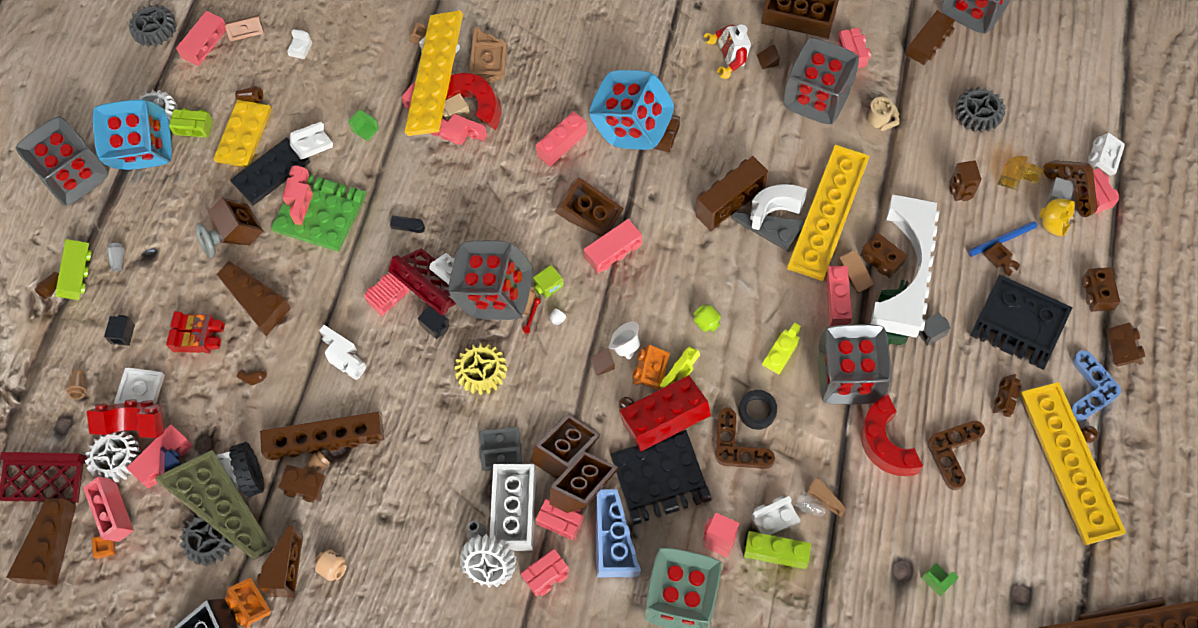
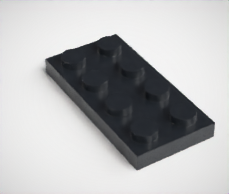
[230,137,310,206]

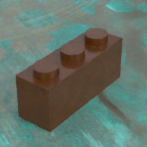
[906,10,955,65]

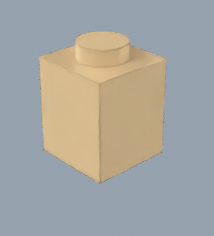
[443,93,471,120]

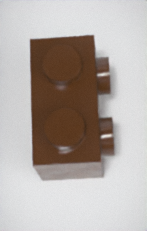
[949,160,982,201]
[860,232,908,279]
[1082,267,1121,312]

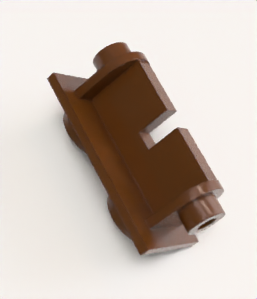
[993,374,1022,417]

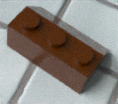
[549,451,618,513]

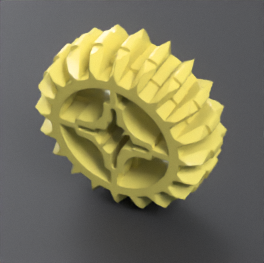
[454,343,508,395]

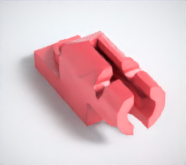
[429,114,487,145]
[282,166,313,225]

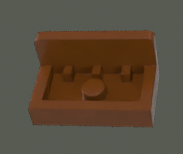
[1106,322,1146,367]
[278,465,326,503]

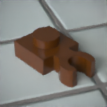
[984,242,1020,276]

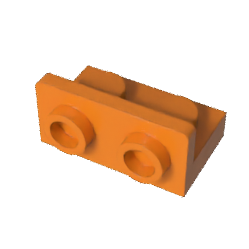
[632,345,670,390]
[225,577,271,628]

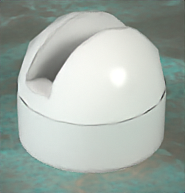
[550,308,567,325]

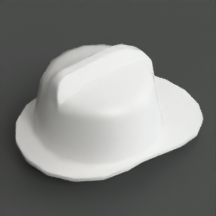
[609,321,640,359]

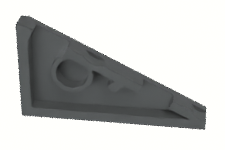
[732,212,805,251]

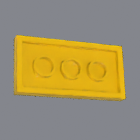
[213,100,272,168]

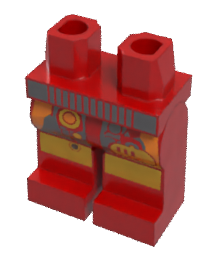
[166,311,225,354]

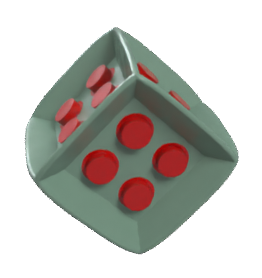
[644,548,723,628]

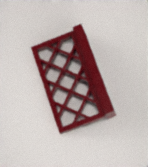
[388,248,456,316]
[0,452,87,503]

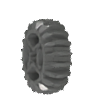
[128,4,177,47]
[955,86,1006,133]
[180,515,234,566]

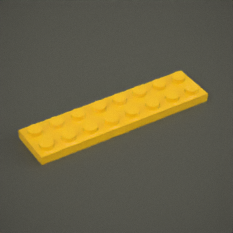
[404,10,463,136]
[787,145,870,281]
[1020,382,1126,546]

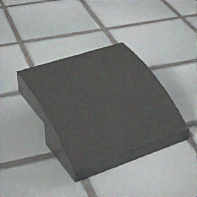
[479,427,522,471]

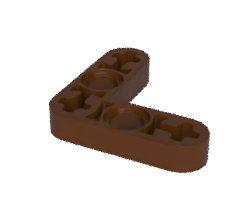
[1043,160,1097,217]
[716,408,775,469]
[928,420,985,490]

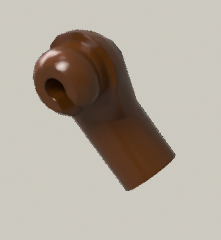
[237,369,267,386]

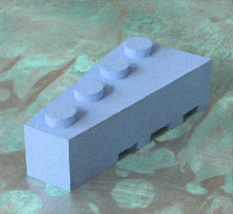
[594,489,641,577]

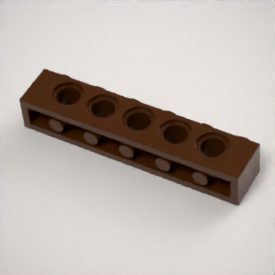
[260,411,384,461]

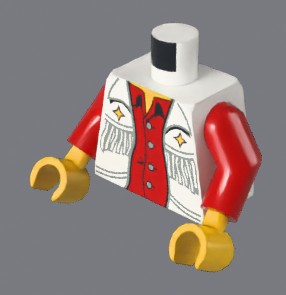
[703,24,751,79]

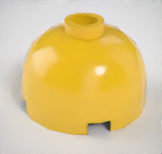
[1040,198,1075,237]

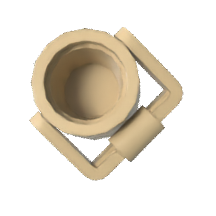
[867,97,900,131]

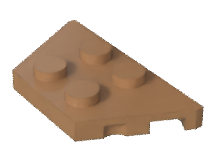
[469,27,508,84]

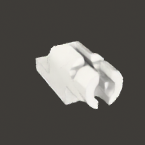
[319,325,366,380]

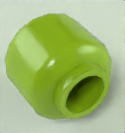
[693,304,721,332]

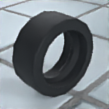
[739,390,777,430]

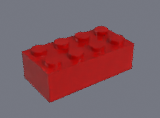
[619,375,711,451]

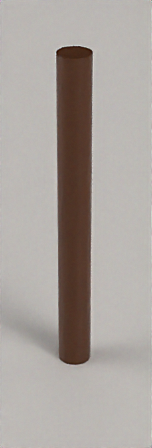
[1079,597,1165,620]

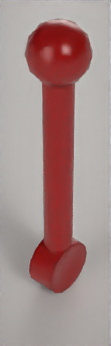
[523,297,541,334]

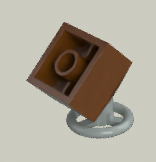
[196,197,263,258]

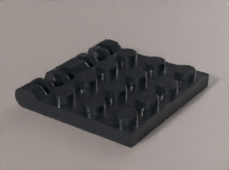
[970,274,1073,370]
[610,430,712,525]

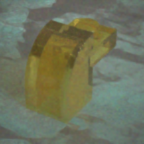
[998,156,1044,190]

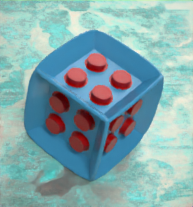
[589,70,674,150]
[92,100,172,170]

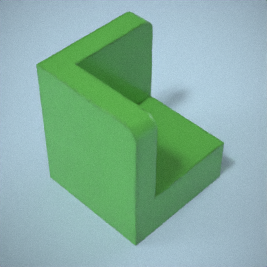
[348,109,379,141]
[922,564,959,596]

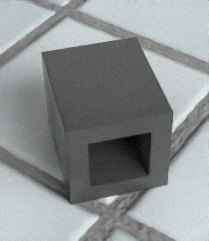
[918,313,950,346]

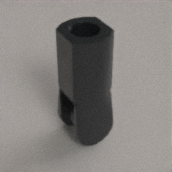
[390,216,425,233]

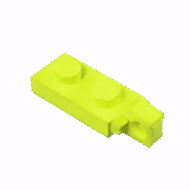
[762,322,801,375]
[660,346,700,388]

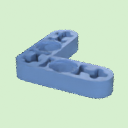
[1071,351,1121,422]

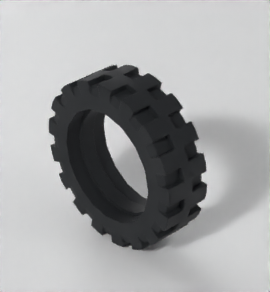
[229,442,264,498]

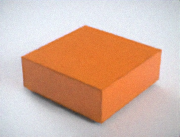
[92,536,116,559]

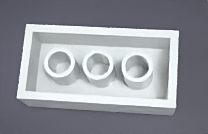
[490,464,536,551]

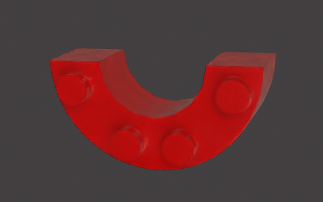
[446,73,502,131]
[861,394,923,476]
[87,399,165,438]

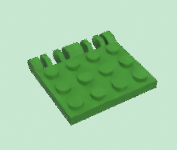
[271,174,366,252]

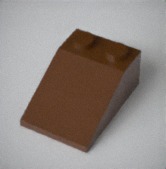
[554,177,624,237]
[530,414,600,479]
[257,526,303,598]

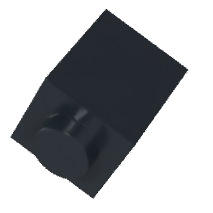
[417,306,450,340]
[104,315,135,346]

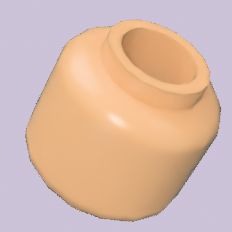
[315,550,346,581]

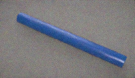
[968,221,1037,257]

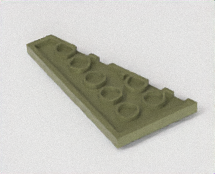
[155,450,273,560]

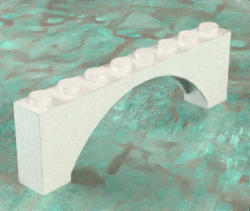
[870,194,939,338]

